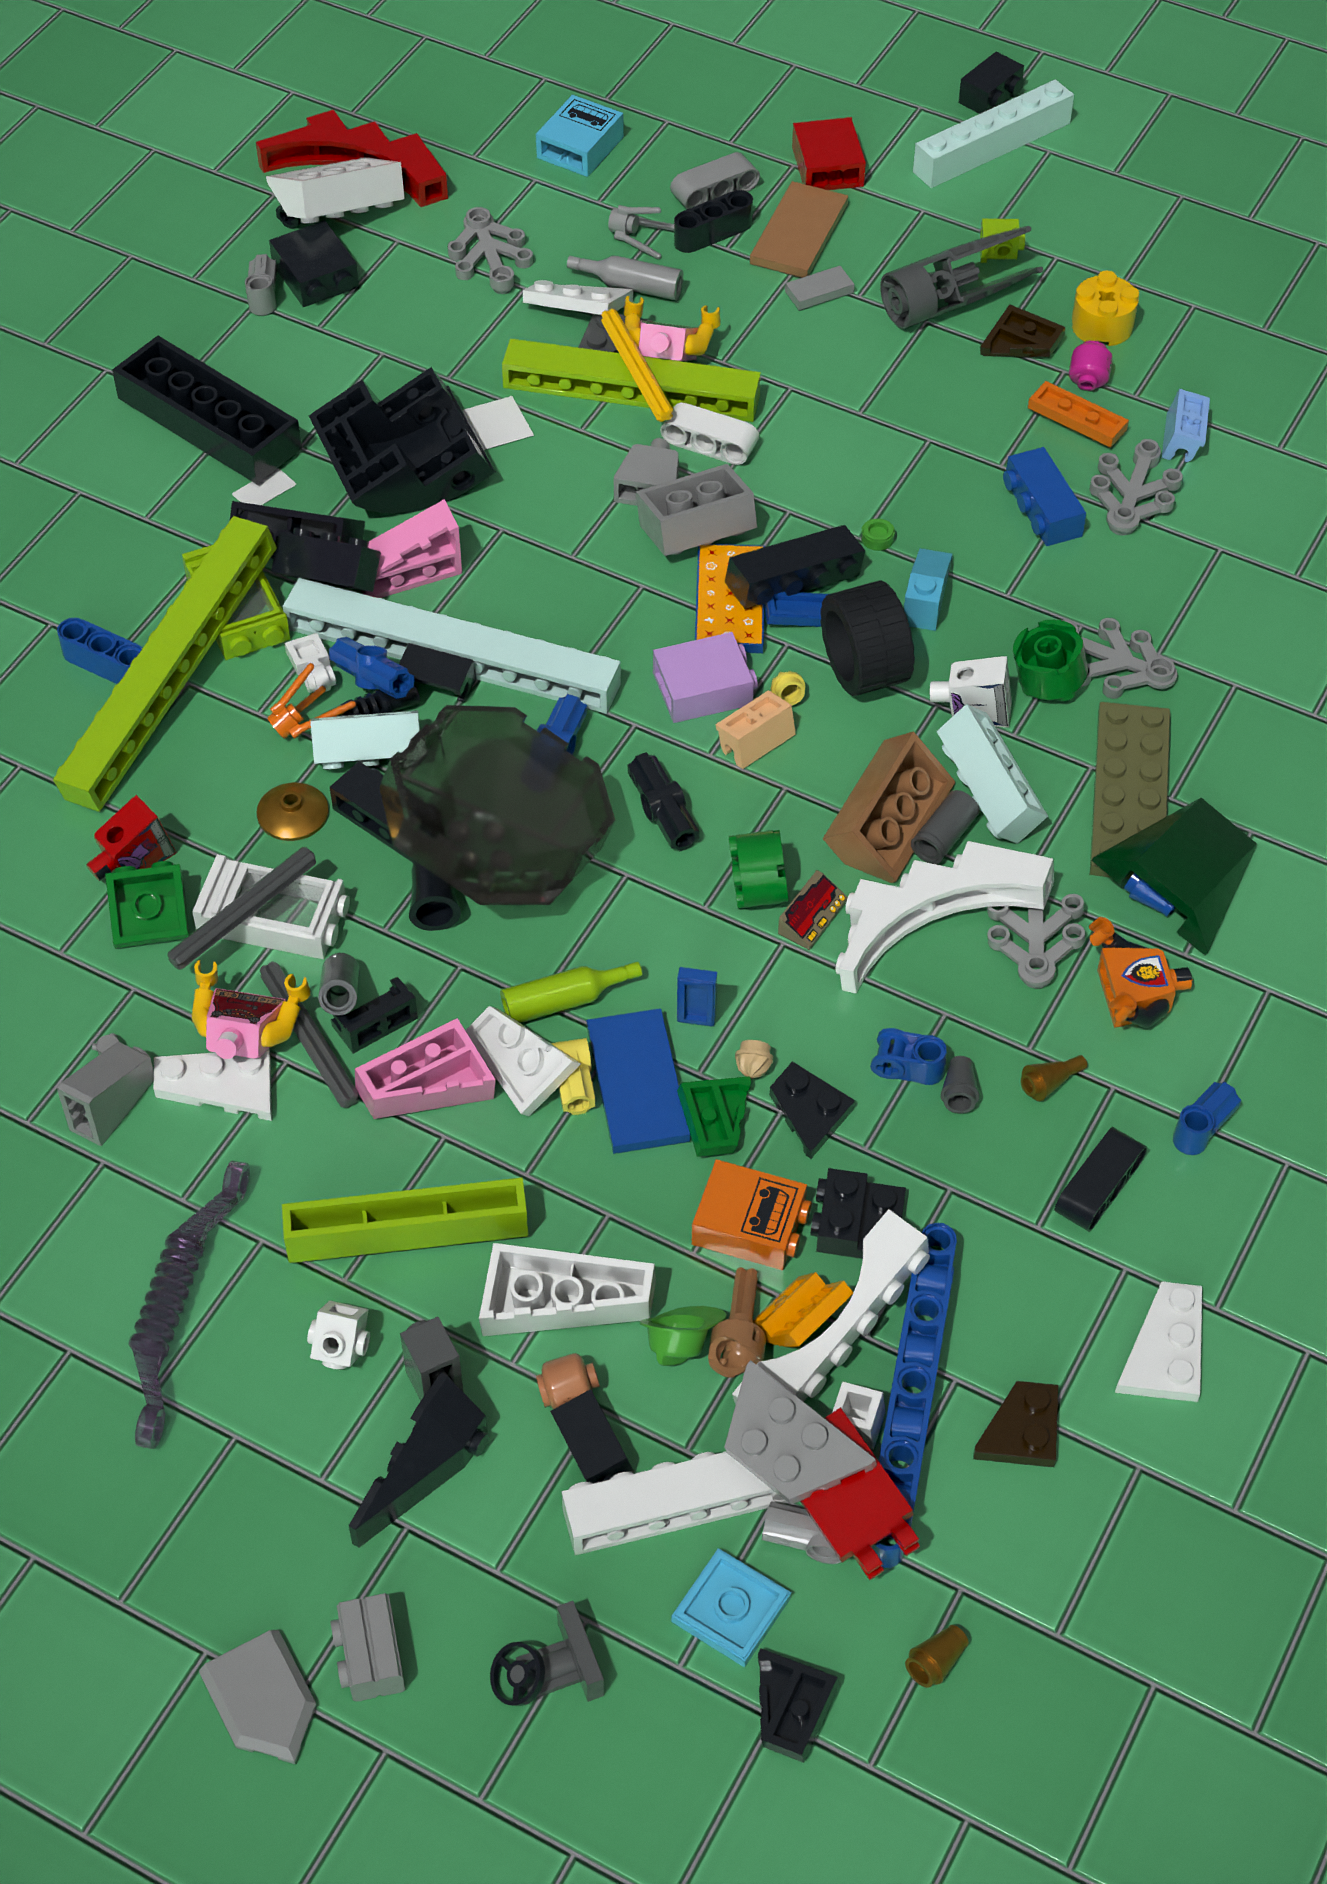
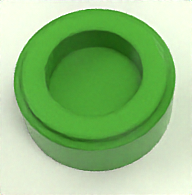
[861,518,895,551]

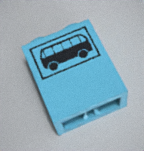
[536,95,624,177]

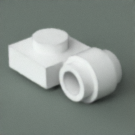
[285,633,336,693]

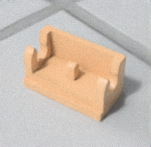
[715,690,796,769]

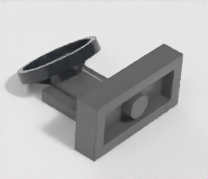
[490,1601,604,1706]

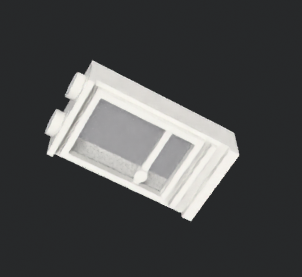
[192,854,350,960]

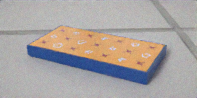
[695,544,765,653]

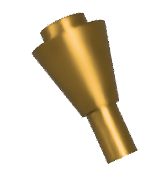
[1021,1055,1087,1101]

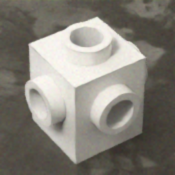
[307,1300,370,1369]

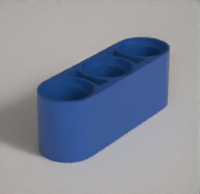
[57,618,143,684]

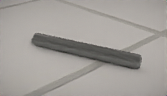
[167,847,316,970]
[260,962,359,1108]

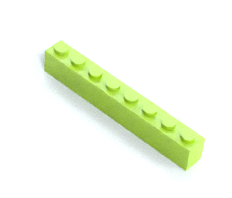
[502,338,761,422]

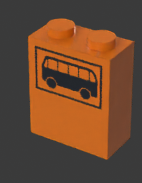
[692,1159,812,1270]

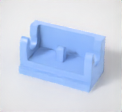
[1162,389,1210,462]

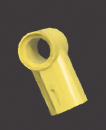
[551,1038,595,1115]

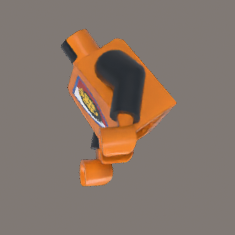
[1089,916,1192,1028]

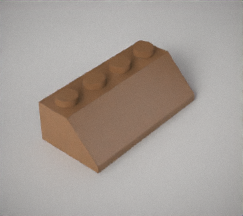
[823,731,955,883]

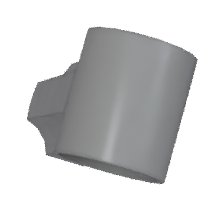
[245,254,277,315]
[762,1501,841,1564]

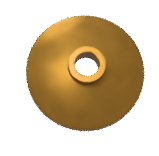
[256,782,329,841]

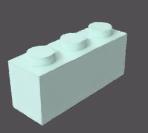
[310,710,422,769]

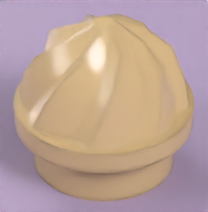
[735,1040,773,1079]

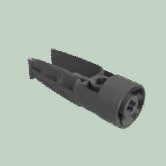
[880,226,1043,329]

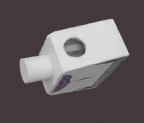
[930,656,1012,727]

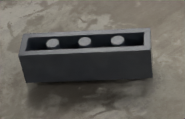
[725,525,865,609]

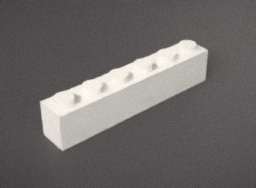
[562,1452,788,1555]

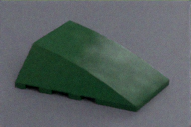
[1091,798,1257,955]

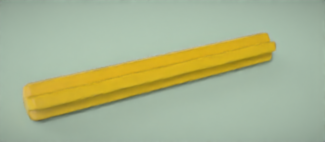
[601,308,673,422]

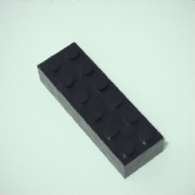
[112,335,302,484]

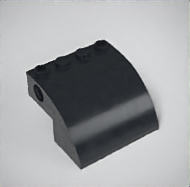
[308,367,496,513]

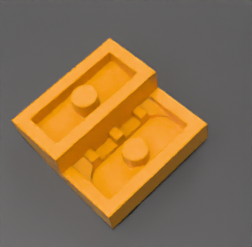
[753,1272,853,1347]

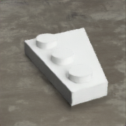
[465,1006,581,1116]
[153,1049,272,1121]
[1115,1282,1202,1402]

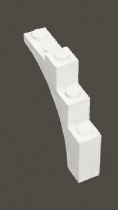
[836,841,1054,993]

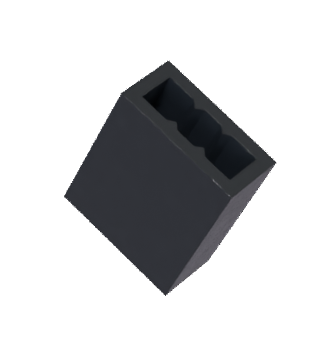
[269,220,359,307]

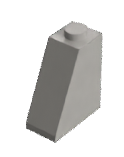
[57,1042,154,1146]

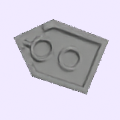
[199,1630,317,1764]

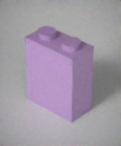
[653,632,758,723]

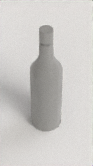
[567,256,684,301]

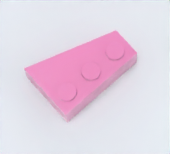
[362,499,462,598]

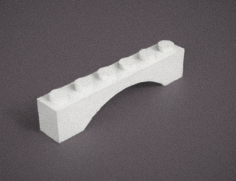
[732,1209,930,1405]

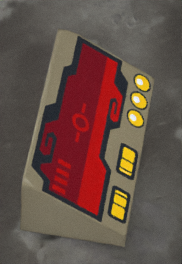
[778,870,848,950]

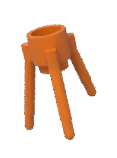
[267,663,356,739]

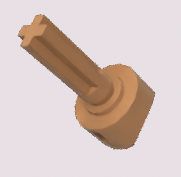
[708,1267,766,1378]

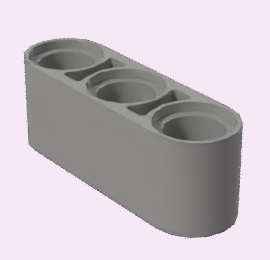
[670,152,760,209]

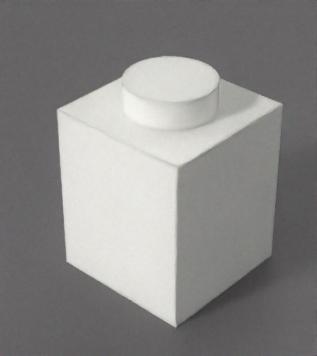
[832,1381,886,1450]

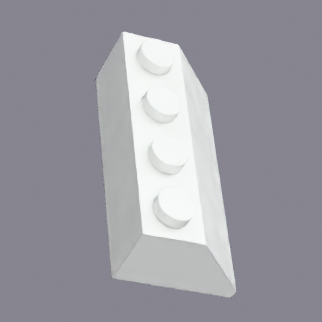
[266,157,404,223]

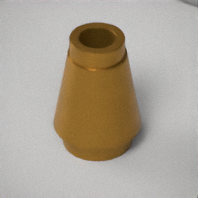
[905,1625,969,1688]

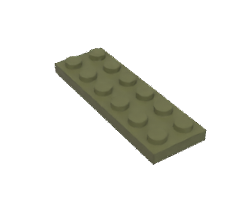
[1089,702,1170,879]

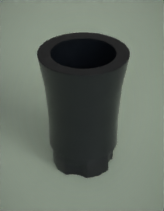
[409,848,461,931]

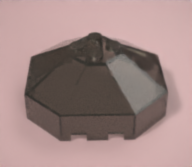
[379,705,615,905]

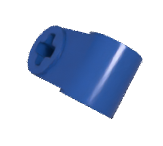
[870,1028,946,1085]

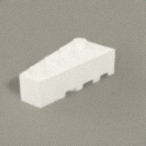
[479,1243,656,1336]

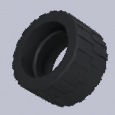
[820,580,915,696]

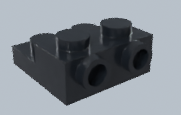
[810,1168,906,1259]

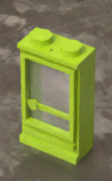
[182,544,290,660]

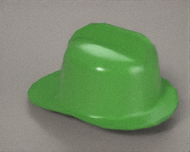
[640,1306,727,1366]

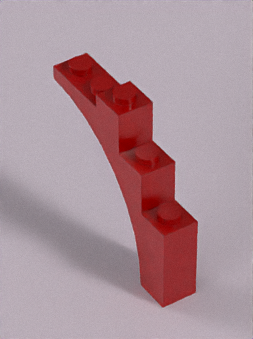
[256,109,448,207]

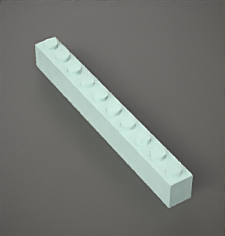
[283,578,621,714]

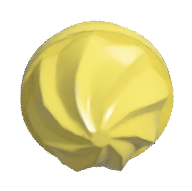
[771,671,805,705]

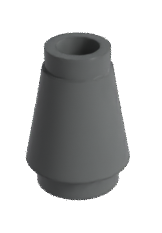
[941,1056,979,1114]

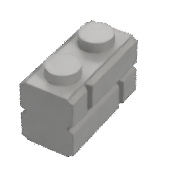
[330,1593,405,1702]

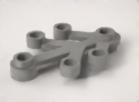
[448,207,533,294]
[1089,439,1183,536]
[1062,618,1177,699]
[987,894,1085,989]

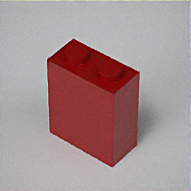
[792,117,866,190]

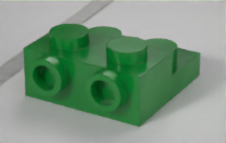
[105,861,189,949]

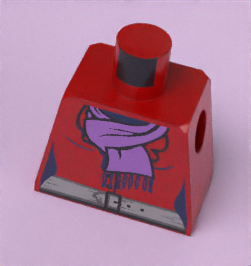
[86,795,177,881]

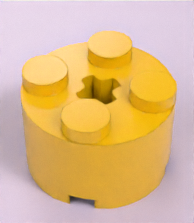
[1072,270,1139,346]

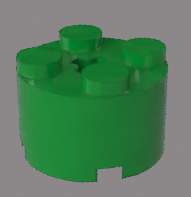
[1013,619,1088,701]
[729,830,789,908]

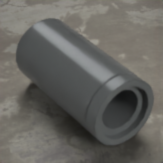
[911,790,980,864]
[318,953,360,1015]

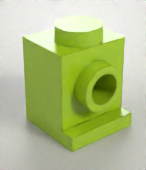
[980,218,1025,263]

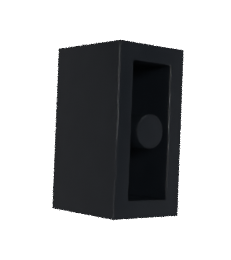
[958,51,1024,114]

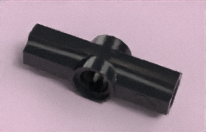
[627,752,699,851]

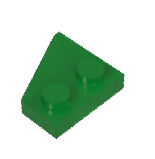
[677,1076,751,1157]

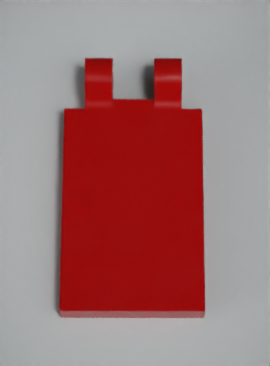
[800,1407,920,1580]

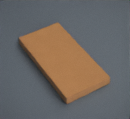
[750,181,848,278]

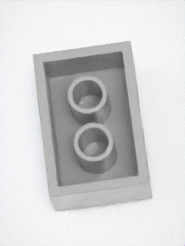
[636,464,757,556]

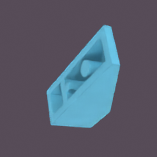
[904,548,952,631]

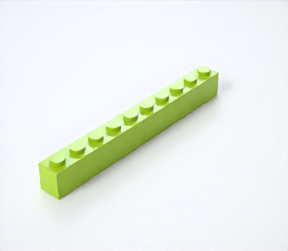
[53,516,277,812]

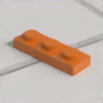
[1028,381,1129,448]

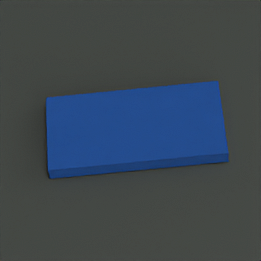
[586,1008,690,1154]

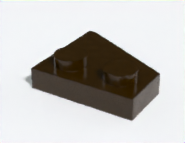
[980,304,1065,357]
[973,1381,1058,1468]

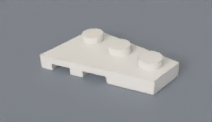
[523,280,633,315]

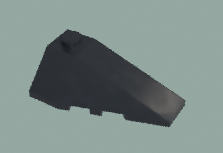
[230,501,365,586]
[349,1373,489,1548]

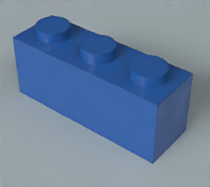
[1003,447,1086,547]

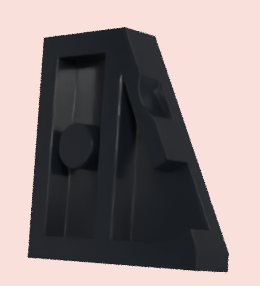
[769,1061,855,1159]
[758,1648,840,1763]

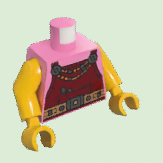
[624,296,720,361]
[192,960,311,1059]

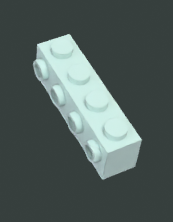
[937,704,1048,844]

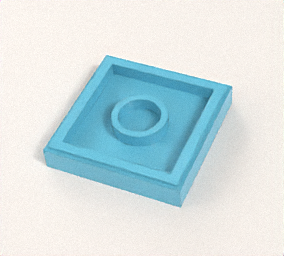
[671,1548,791,1668]

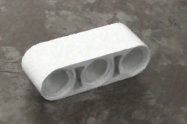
[660,403,759,465]

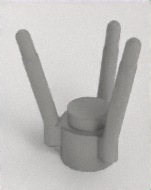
[608,205,674,259]

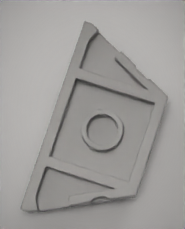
[725,1360,877,1505]

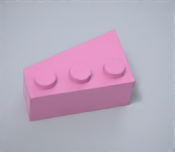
[355,1018,496,1119]

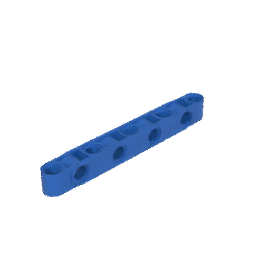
[871,1223,957,1568]

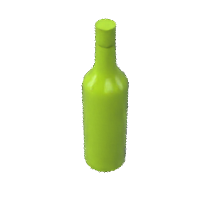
[500,961,642,1023]

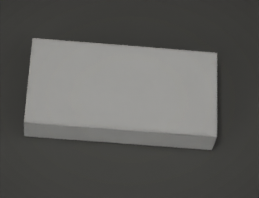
[785,266,854,310]

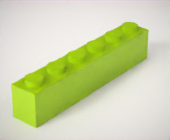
[282,1177,528,1263]

